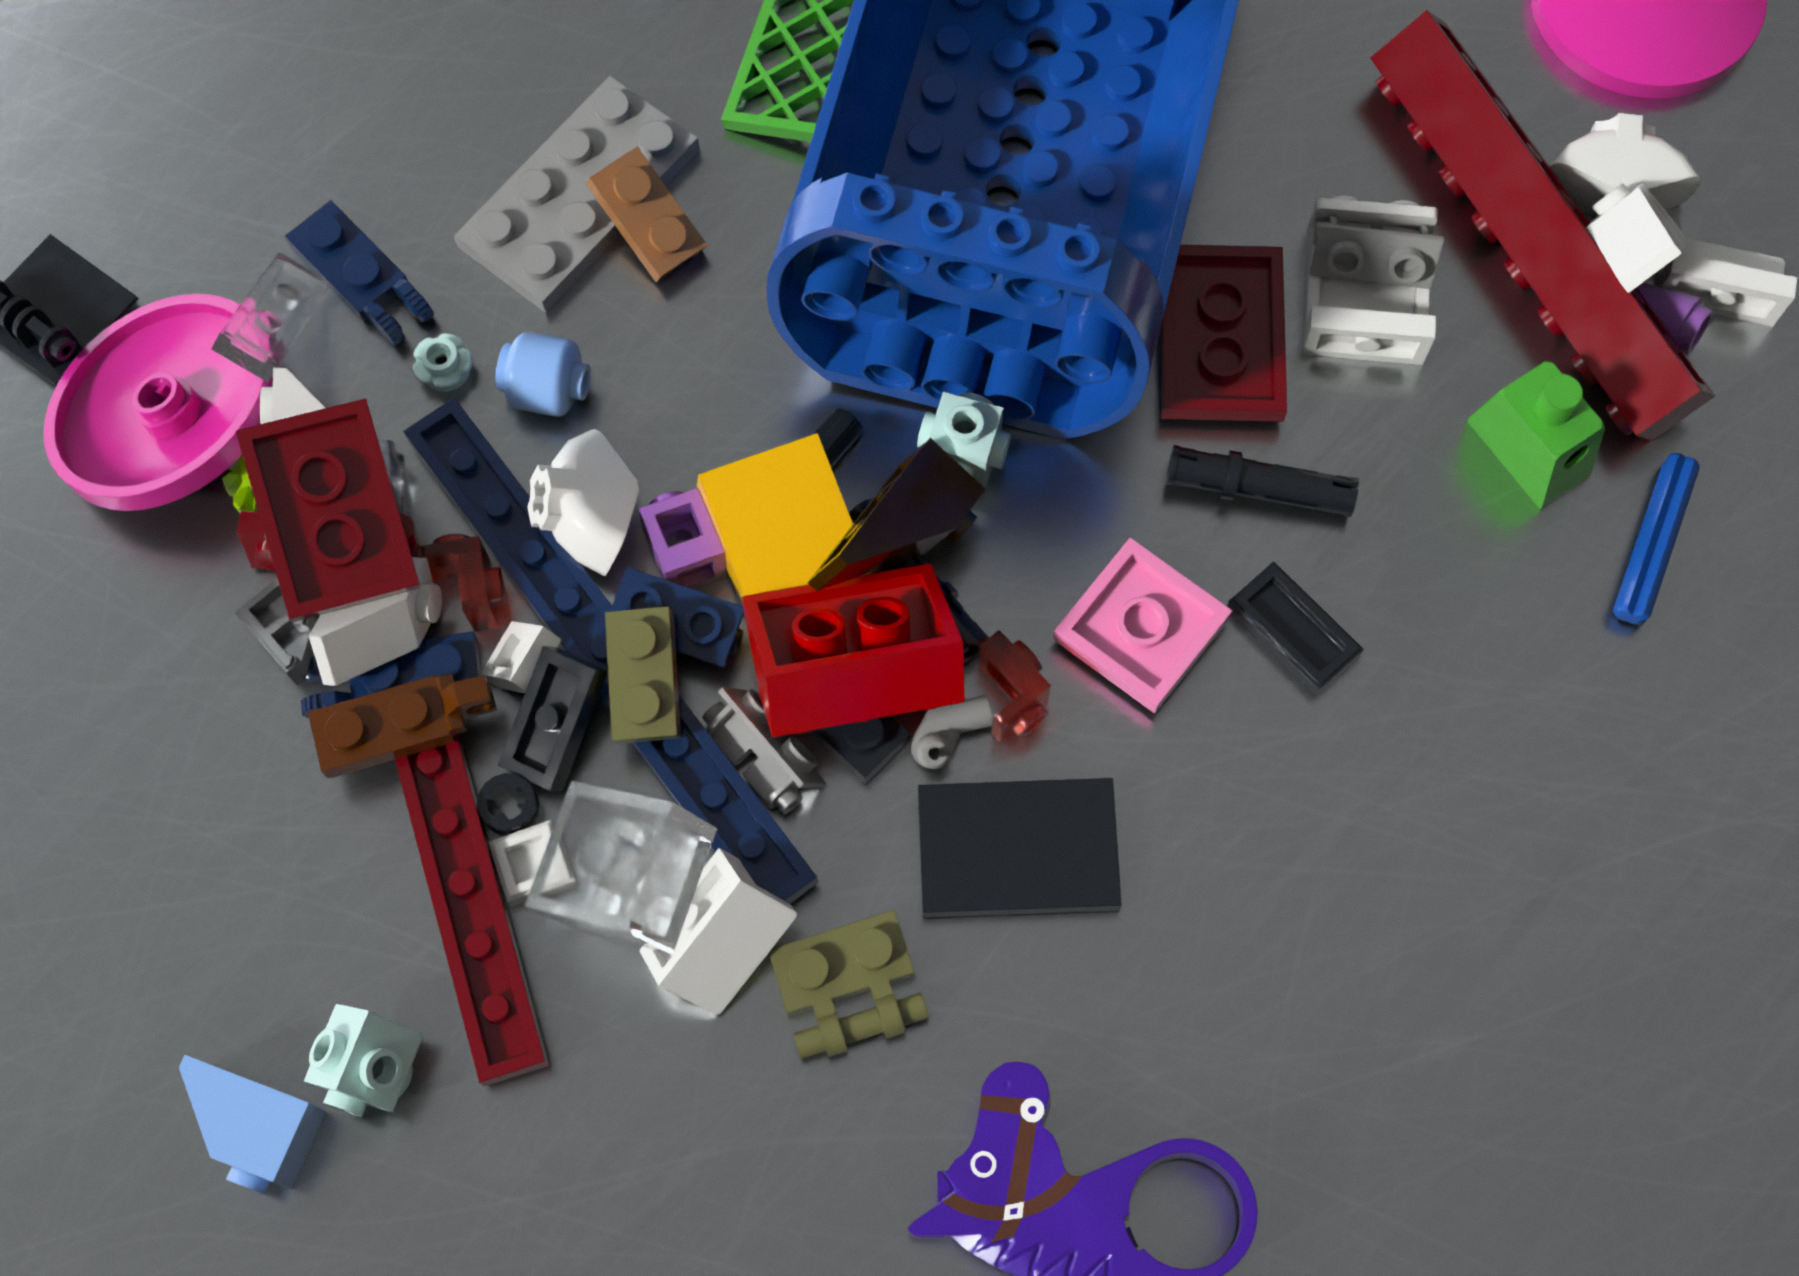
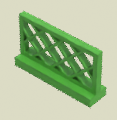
[721,0,854,142]

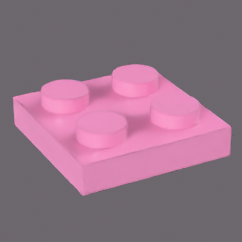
[1053,538,1233,714]

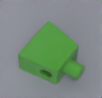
[1467,361,1605,510]

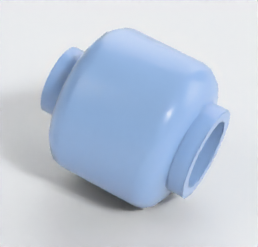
[495,331,591,417]

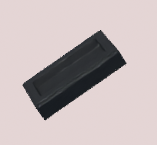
[1227,561,1364,697]

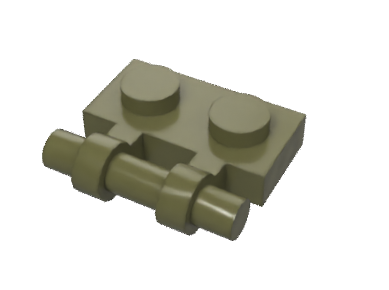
[769,910,929,1059]

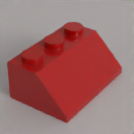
[742,564,965,738]

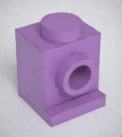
[639,488,727,589]

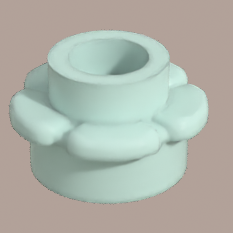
[412,333,473,392]

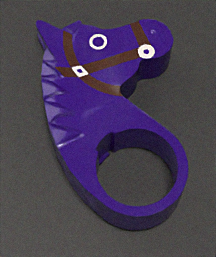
[908,1062,1258,1276]

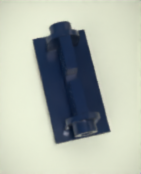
[610,567,744,668]

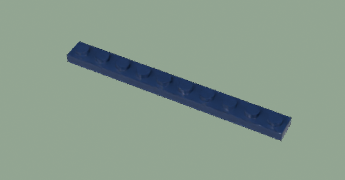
[403,397,818,904]

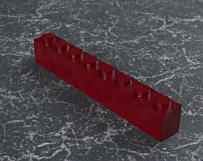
[1370,10,1716,440]

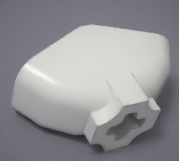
[1550,113,1701,217]
[527,429,639,576]

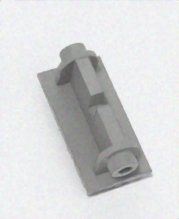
[1310,216,1444,289]
[702,687,827,814]

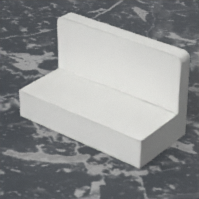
[1655,238,1798,327]
[639,848,797,1015]

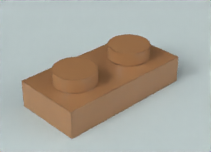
[586,146,708,283]

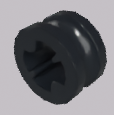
[477,773,541,837]

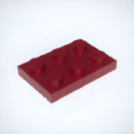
[1160,244,1287,422]
[236,398,420,623]

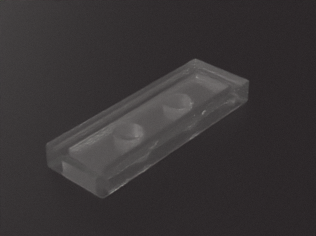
[211,252,331,382]

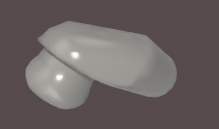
[911,695,993,769]

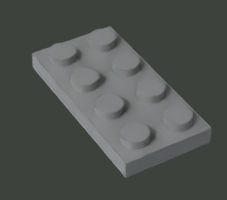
[453,75,700,313]

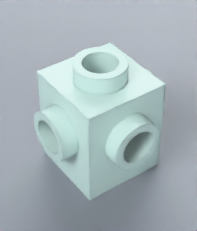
[917,392,1011,493]
[304,1004,424,1117]

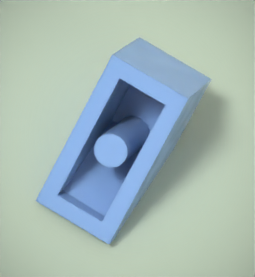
[179,1055,326,1194]

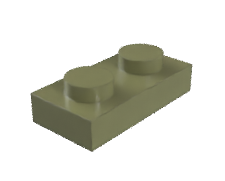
[605,606,681,744]

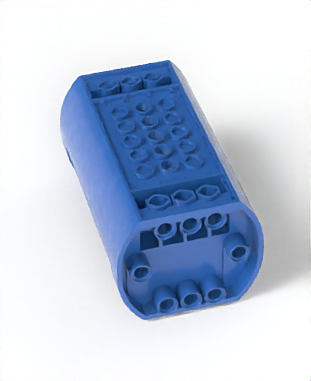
[766,0,1239,439]

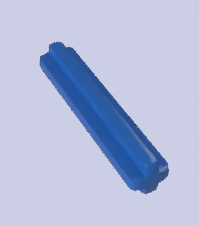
[1613,453,1700,625]

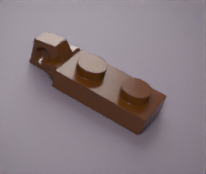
[308,674,497,778]

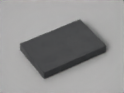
[918,778,1122,918]

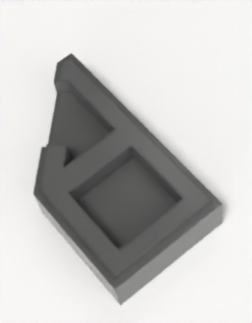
[235,579,320,686]

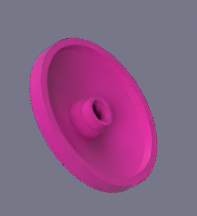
[1530,0,1767,99]
[43,294,280,511]

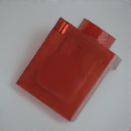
[416,534,506,632]
[979,630,1051,743]

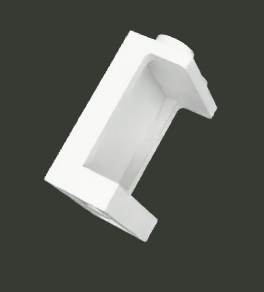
[1302,195,1438,365]

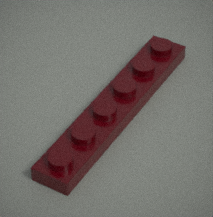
[395,734,549,1087]

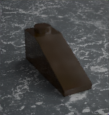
[807,437,985,591]

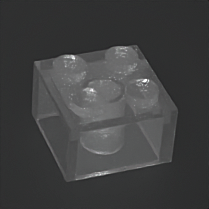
[525,781,717,955]

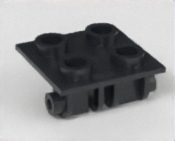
[0,234,139,386]

